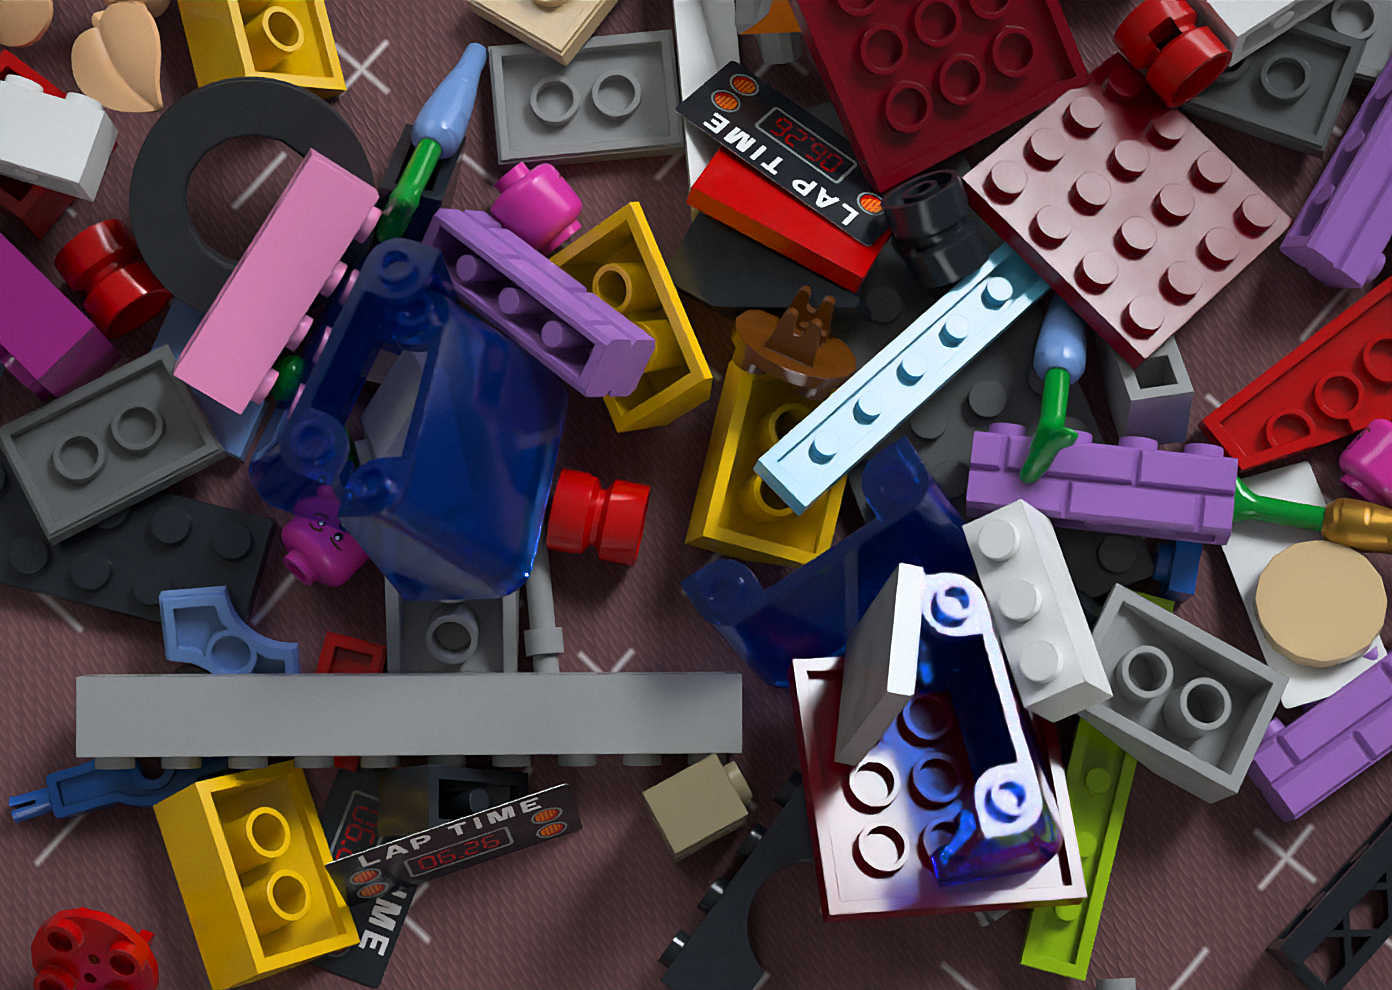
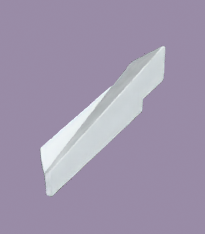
[672,0,740,222]

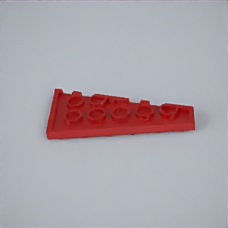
[1197,275,1392,474]

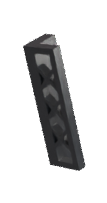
[1266,811,1392,990]

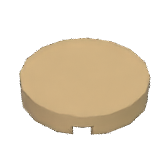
[1253,540,1388,669]

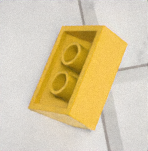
[177,0,347,99]
[548,201,713,433]
[685,360,848,571]
[153,759,361,990]

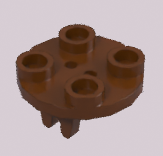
[731,285,856,401]

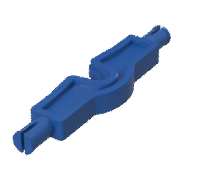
[9,756,238,823]

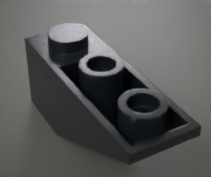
[667,211,872,321]

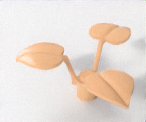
[0,0,170,113]

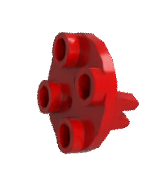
[31,906,159,990]

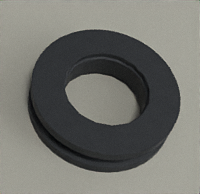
[129,76,377,314]

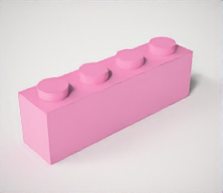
[173,148,382,415]

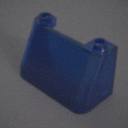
[248,238,464,539]
[337,291,569,601]
[679,435,976,689]
[916,573,1064,888]

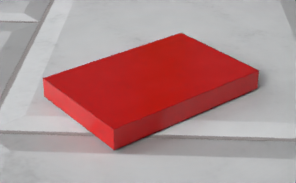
[686,145,893,293]

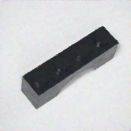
[658,770,814,990]

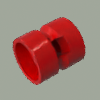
[1113,0,1232,108]
[53,218,173,339]
[546,468,651,567]

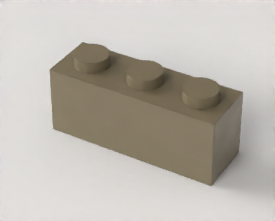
[642,753,753,863]

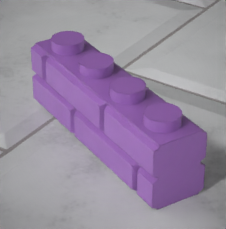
[1279,54,1392,289]
[415,208,656,397]
[966,423,1238,546]
[1247,646,1392,822]

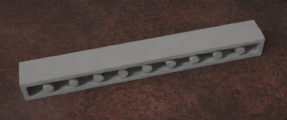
[76,672,742,770]

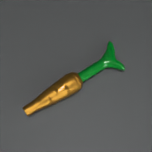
[1232,475,1392,554]

